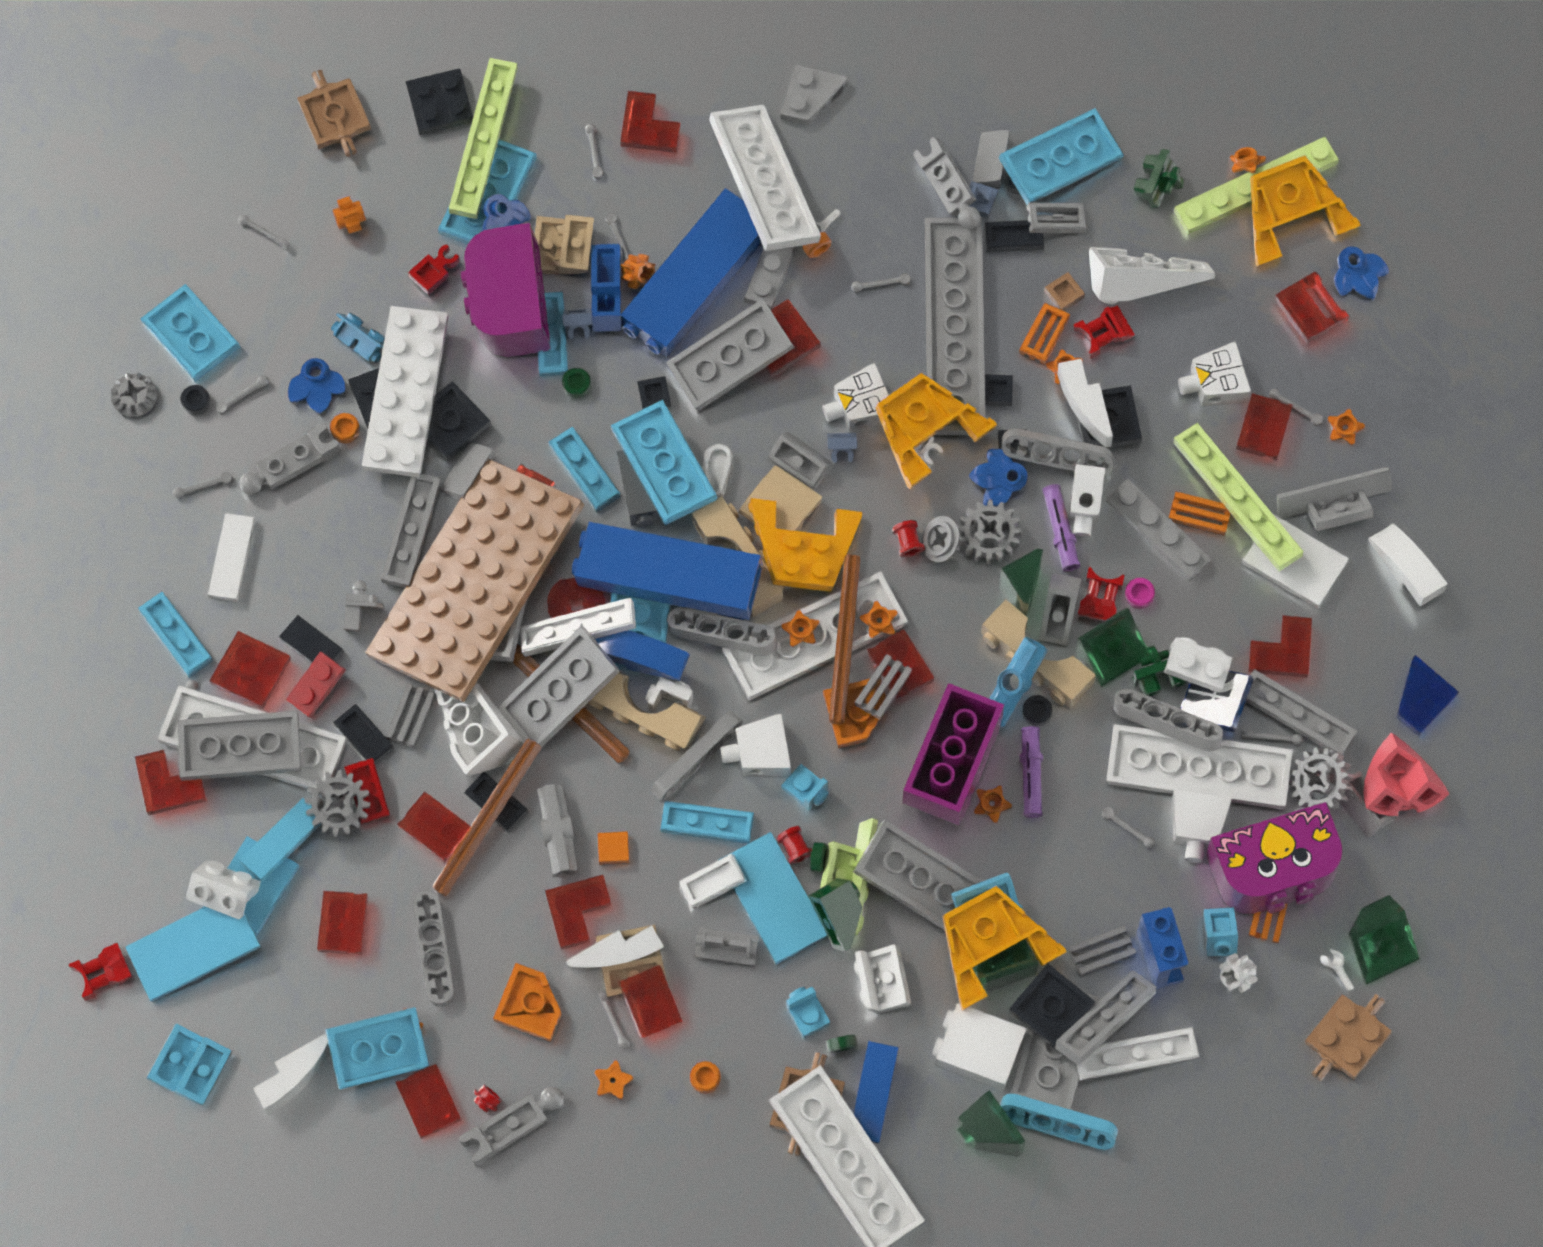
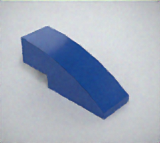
[591,244,621,332]
[595,630,690,681]
[853,1041,899,1144]

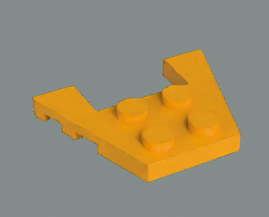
[1250,155,1361,266]
[875,373,997,490]
[748,498,862,592]
[942,886,1067,1011]

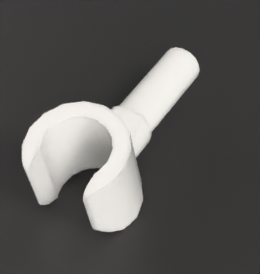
[815,209,841,232]
[1320,949,1354,991]

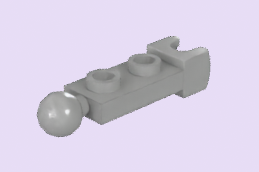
[913,137,981,229]
[239,423,341,495]
[459,1087,564,1166]

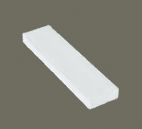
[520,598,636,657]
[1077,1027,1200,1081]

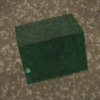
[999,548,1043,617]
[1075,607,1148,687]
[972,939,1038,993]

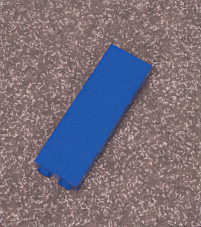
[621,188,762,358]
[572,522,763,620]

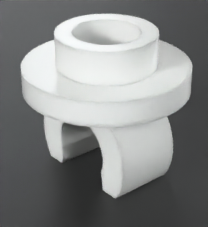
[914,436,943,465]

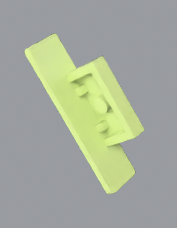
[820,818,878,936]

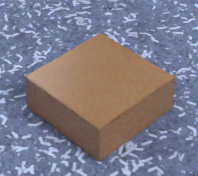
[1044,272,1085,311]

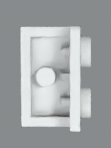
[1164,637,1233,693]
[186,860,261,919]
[854,944,911,1014]

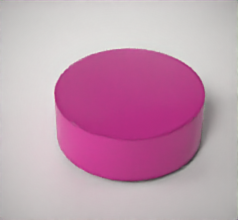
[1125,578,1155,609]

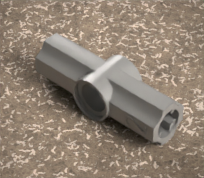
[537,784,578,878]

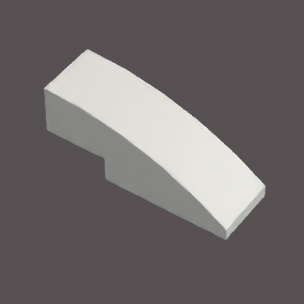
[1057,359,1113,448]
[1368,523,1448,606]
[566,925,664,968]
[253,1033,330,1115]

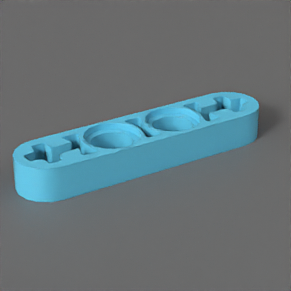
[998,1094,1118,1150]

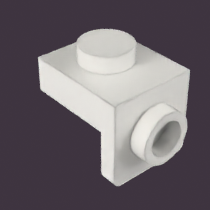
[645,677,694,713]

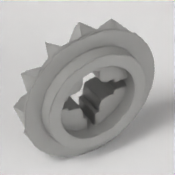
[111,372,157,417]
[922,516,963,563]

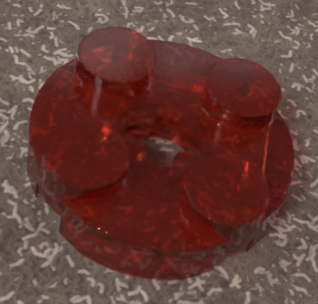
[547,578,606,619]

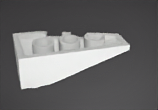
[1089,247,1215,304]
[435,682,524,776]

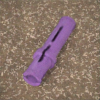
[1042,484,1081,572]
[1019,726,1043,818]

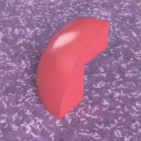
[1363,733,1449,816]

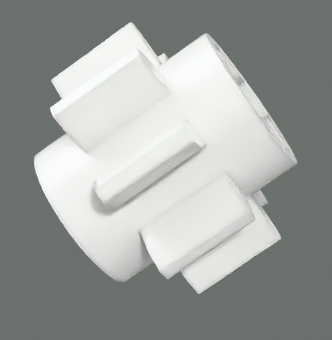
[1219,953,1258,993]

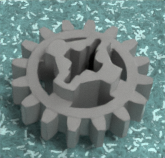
[959,500,1022,564]
[1289,747,1354,810]
[305,770,370,837]

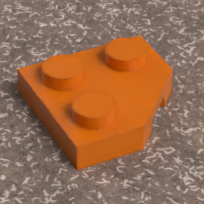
[823,678,886,749]
[493,963,562,1042]

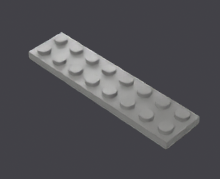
[924,217,985,435]

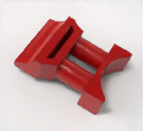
[1073,305,1135,359]
[1077,567,1125,623]
[68,943,132,1001]

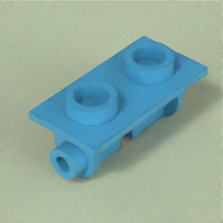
[331,312,385,363]

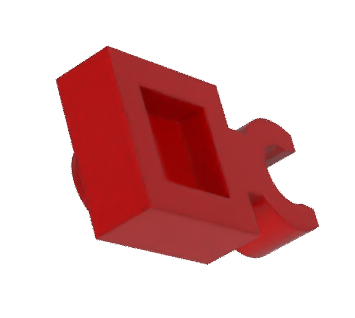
[408,244,460,296]

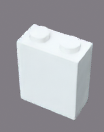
[932,1003,1027,1091]

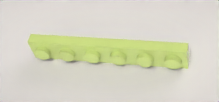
[449,58,518,219]
[1174,137,1339,235]
[1173,423,1303,571]

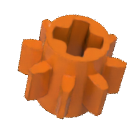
[332,196,366,234]
[620,253,656,289]

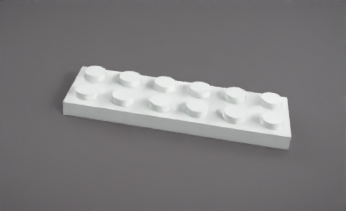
[709,105,821,251]
[361,306,449,477]
[722,571,908,701]
[158,685,347,789]
[1106,724,1293,810]
[768,1065,925,1247]

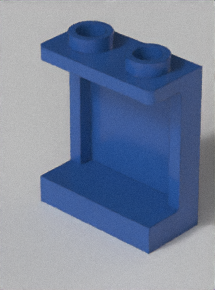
[1136,907,1188,989]

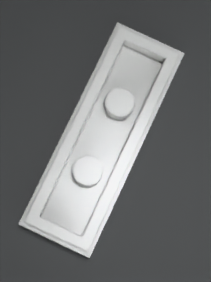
[208,513,255,602]

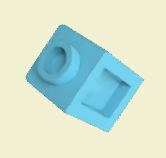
[781,764,829,811]
[1203,907,1238,956]
[786,987,830,1039]

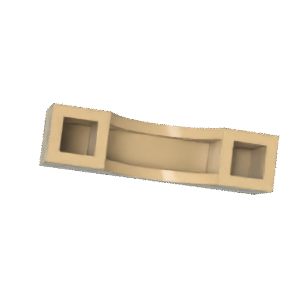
[692,496,785,618]
[981,599,1096,709]
[588,672,706,751]

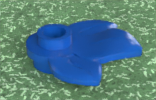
[483,194,531,231]
[1334,246,1389,299]
[288,358,345,414]
[969,449,1028,506]

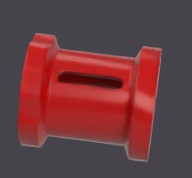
[892,520,925,558]
[776,826,812,865]

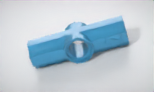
[989,637,1048,727]

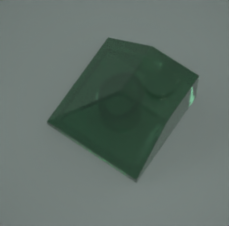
[1348,895,1420,985]
[956,1090,1025,1157]

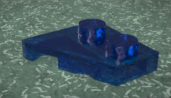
[1396,655,1459,737]

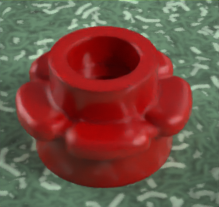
[474,1084,502,1113]

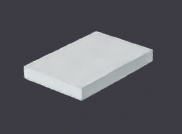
[1242,514,1349,609]

